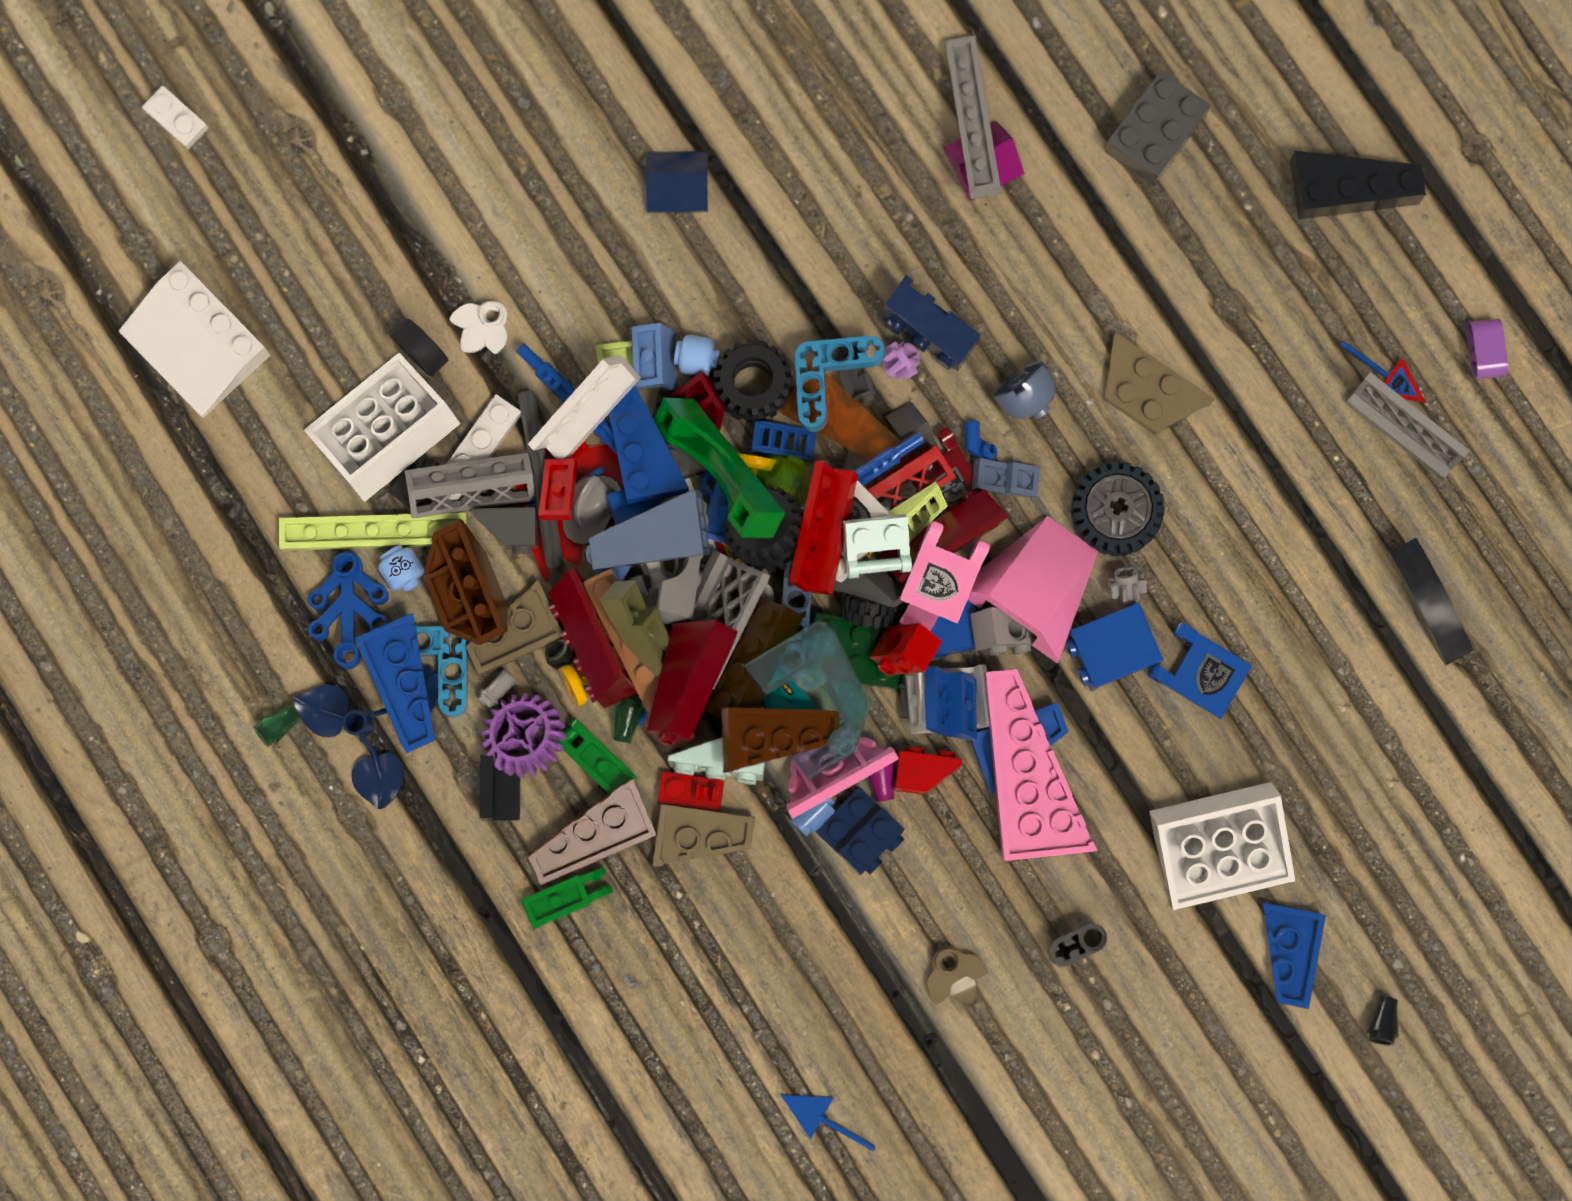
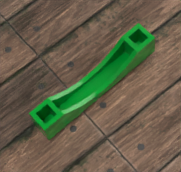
[654,398,785,538]

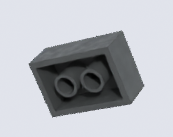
[1104,70,1211,187]

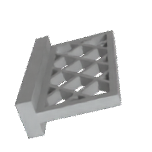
[1345,372,1470,480]
[687,550,770,690]

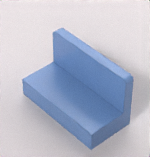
[632,323,677,391]

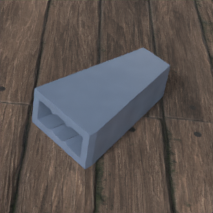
[586,491,710,570]

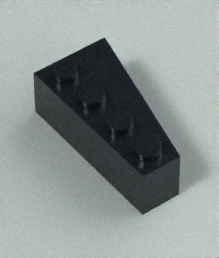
[1289,151,1426,220]

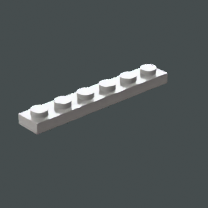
[945,35,1002,199]

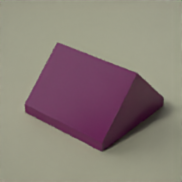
[942,121,1025,201]

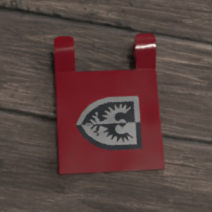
[897,427,981,521]

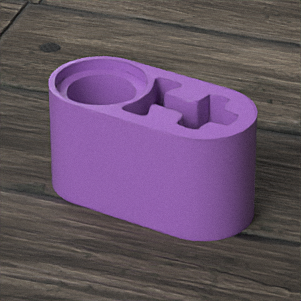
[1467,319,1508,379]

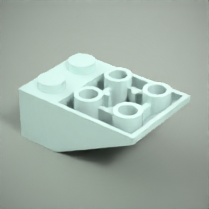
[668,738,766,785]

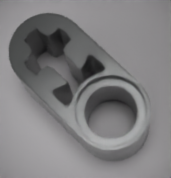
[1048,923,1107,967]

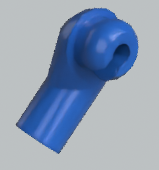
[964,421,998,460]

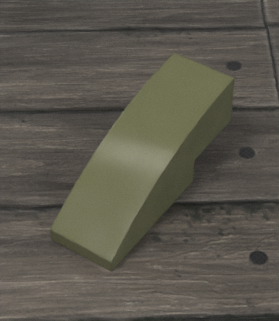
[600,581,669,677]

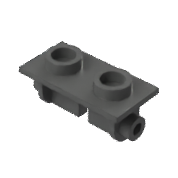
[832,346,876,408]

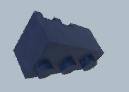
[883,275,981,371]

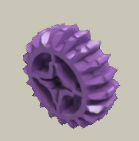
[481,693,566,778]

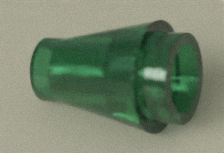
[613,697,644,743]
[253,704,302,747]

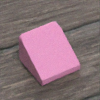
[899,604,939,631]

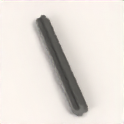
[518,391,564,570]

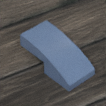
[971,458,1040,498]

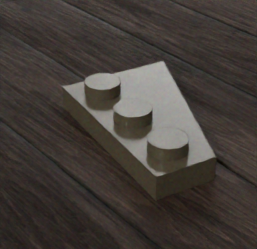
[466,580,563,676]
[652,803,755,867]

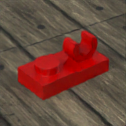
[538,459,578,521]
[658,771,725,812]

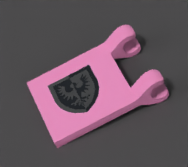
[899,522,990,624]

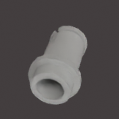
[477,669,517,710]

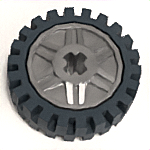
[1071,462,1165,556]

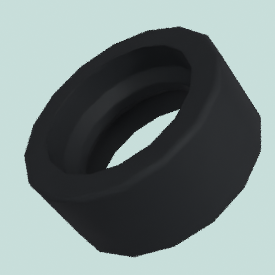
[391,319,449,377]

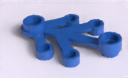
[308,552,390,669]

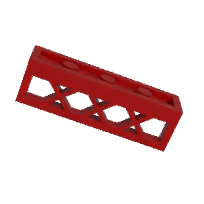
[865,445,956,510]
[789,460,858,595]

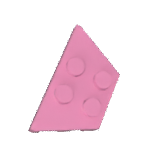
[786,729,898,819]

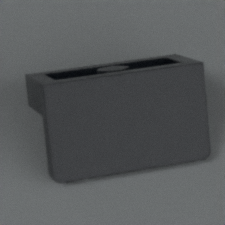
[480,755,521,821]

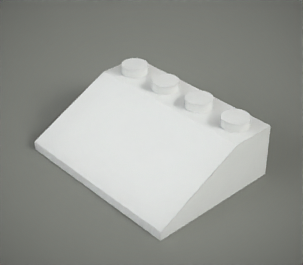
[119,261,270,418]
[304,353,460,502]
[1149,782,1295,910]

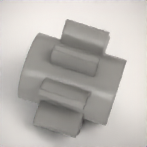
[1107,566,1147,605]

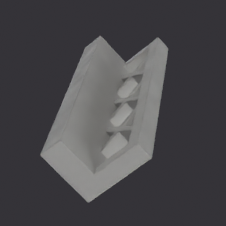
[404,453,535,518]

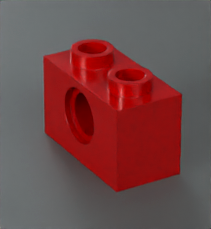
[870,623,943,676]

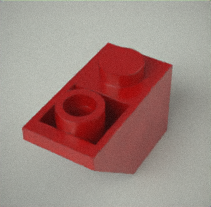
[894,747,962,795]

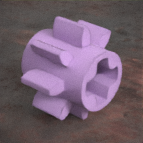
[882,341,920,380]

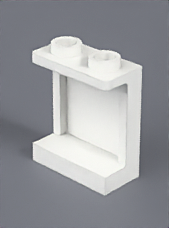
[905,665,989,734]

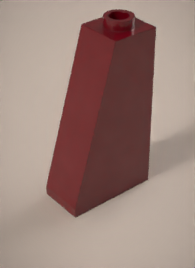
[646,620,738,745]

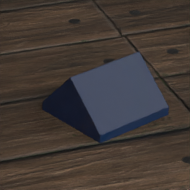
[646,152,708,213]

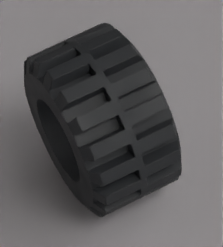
[714,339,792,423]
[723,485,804,573]

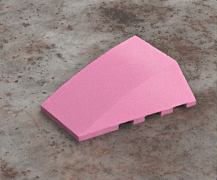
[967,516,1099,663]

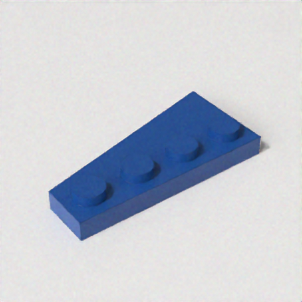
[609,385,689,505]
[355,613,435,754]

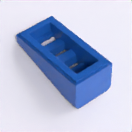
[752,420,817,462]

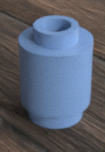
[789,798,835,837]

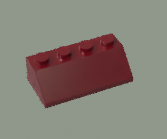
[877,489,1008,586]
[549,568,637,709]

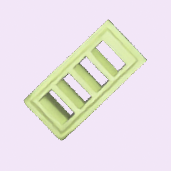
[888,482,947,542]

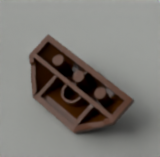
[423,519,508,645]

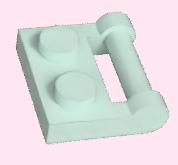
[843,514,912,578]

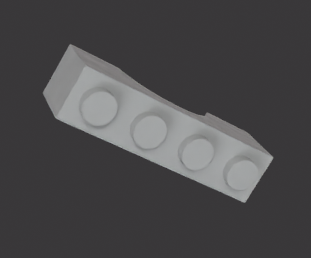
[647,495,708,625]

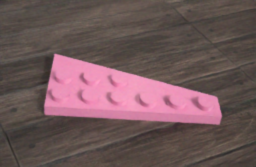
[984,669,1097,861]

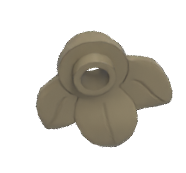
[927,946,988,1005]

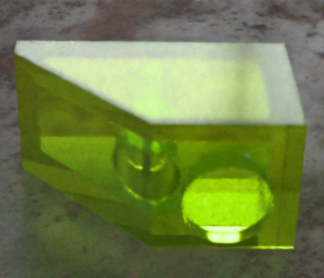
[765,455,808,501]

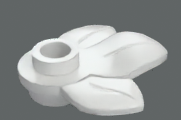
[450,300,508,354]

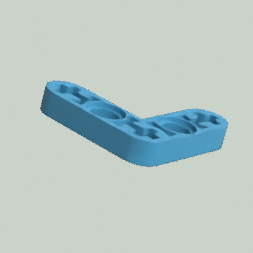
[795,336,886,432]
[416,626,468,718]

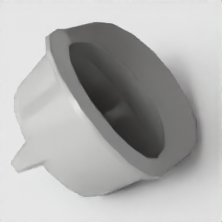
[563,475,621,544]

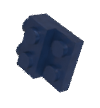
[815,787,905,876]

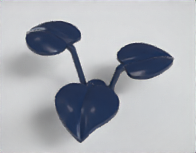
[294,668,438,809]

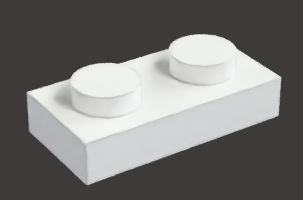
[142,85,208,150]

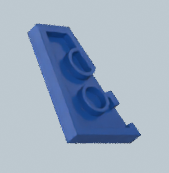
[971,702,1068,794]
[1263,903,1326,1009]

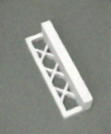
[528,355,641,459]

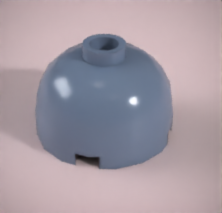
[994,360,1056,419]

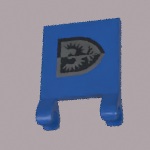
[1148,623,1252,719]

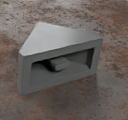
[885,402,939,458]

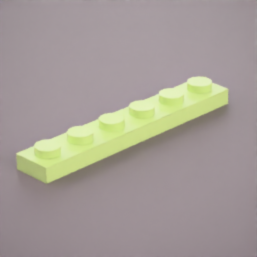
[279,512,467,551]

